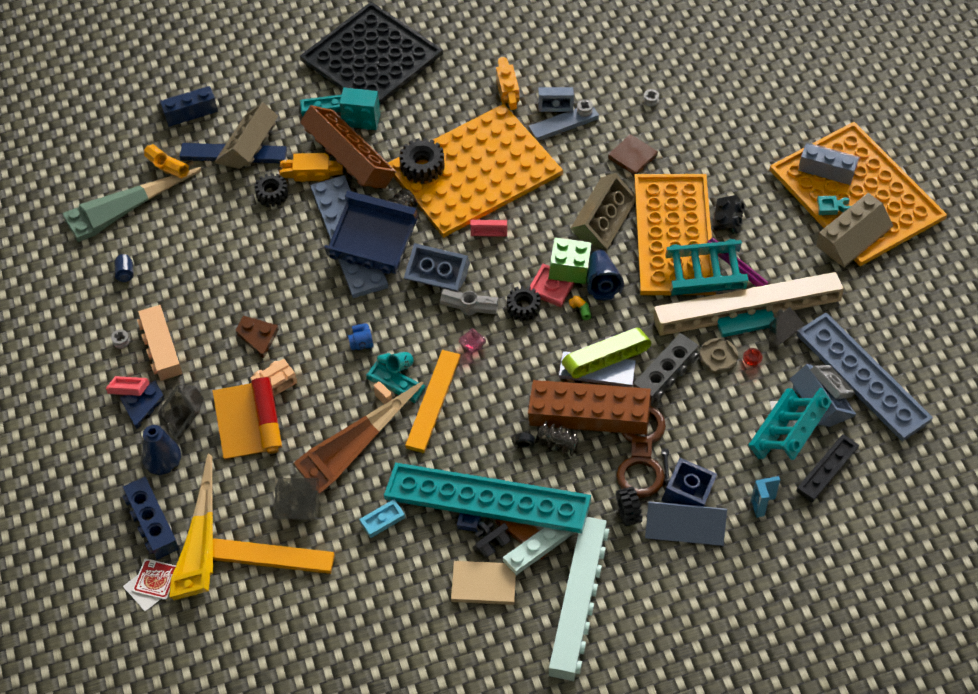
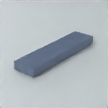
[529,107,599,141]

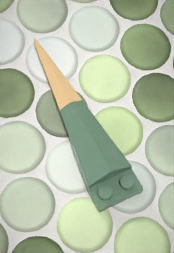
[62,167,201,242]

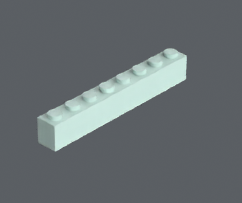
[549,517,609,681]

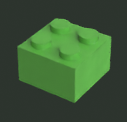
[548,238,591,284]

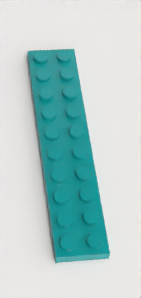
[384,462,591,534]

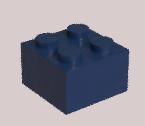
[661,458,717,507]

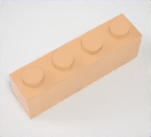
[137,305,183,381]

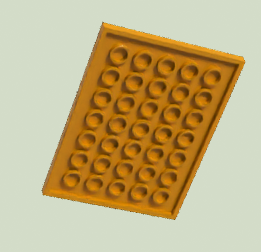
[388,104,563,238]
[769,122,947,266]

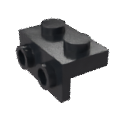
[712,195,745,234]

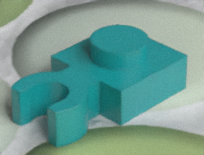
[817,196,851,215]

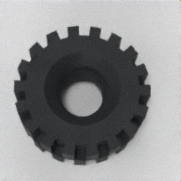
[399,138,445,184]

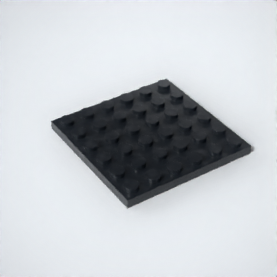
[300,2,443,105]

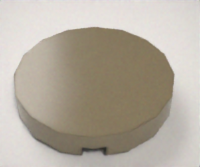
[699,338,738,374]

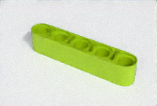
[562,328,652,379]

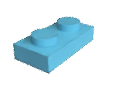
[359,499,405,538]

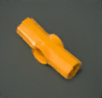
[144,144,189,179]

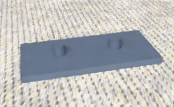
[559,351,636,387]
[645,501,727,546]

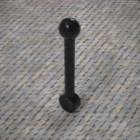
[661,448,670,486]

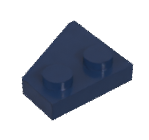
[120,381,165,429]

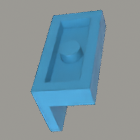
[751,476,780,518]

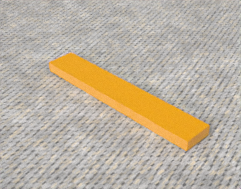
[405,350,461,453]
[213,538,335,574]

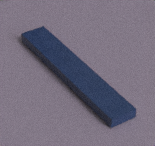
[180,143,287,163]

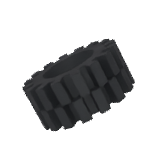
[254,173,288,207]
[507,285,541,322]
[616,486,643,526]

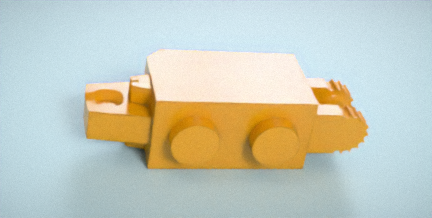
[496,57,519,110]
[279,153,343,182]

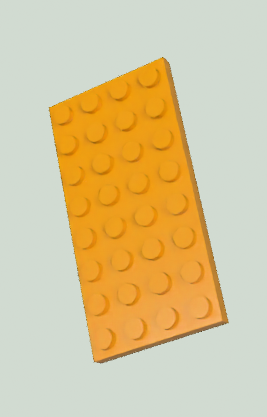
[634,174,716,295]

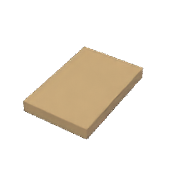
[451,561,516,605]

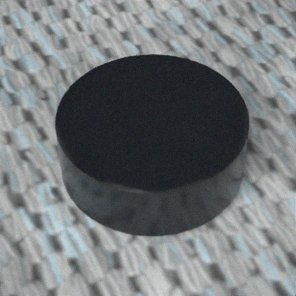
[515,433,535,448]

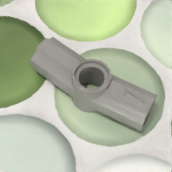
[440,289,498,315]

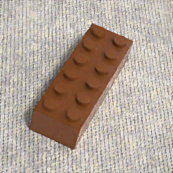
[300,105,397,189]
[528,380,651,435]

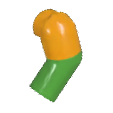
[569,296,591,320]

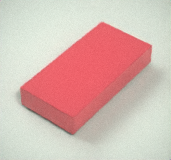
[470,220,507,237]
[106,376,150,396]

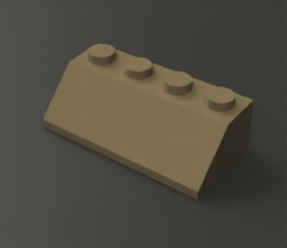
[214,102,278,169]
[570,173,635,250]
[816,193,893,267]

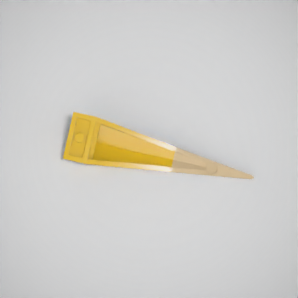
[169,453,213,600]

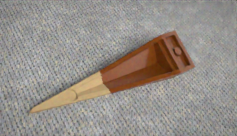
[293,382,423,495]

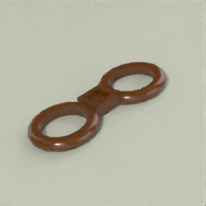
[616,406,666,498]

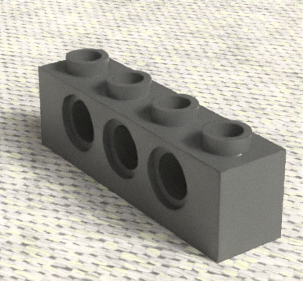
[633,333,699,406]

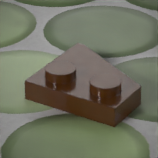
[236,316,279,358]

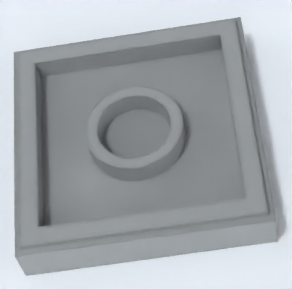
[810,365,855,399]

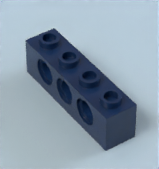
[122,476,179,560]

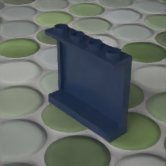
[324,190,418,274]

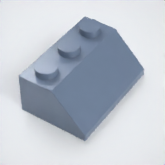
[798,143,860,185]
[404,243,470,291]
[790,364,856,427]

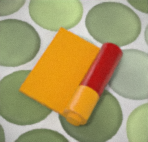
[212,377,282,459]

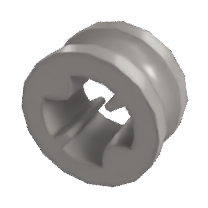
[643,89,659,107]
[577,99,593,117]
[111,330,130,349]

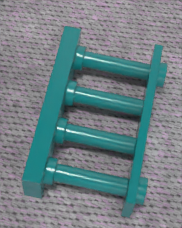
[665,239,748,296]
[748,388,832,460]

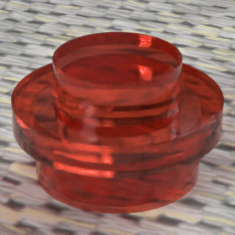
[743,348,763,367]

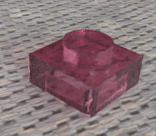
[459,328,486,354]

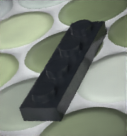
[796,434,859,503]

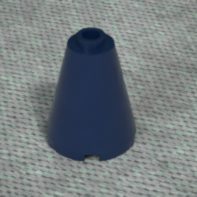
[587,250,624,301]
[141,425,181,475]

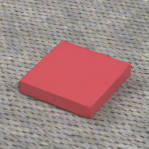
[530,264,575,307]

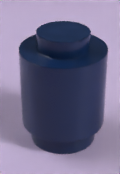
[114,254,134,282]

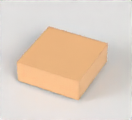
[374,382,392,404]

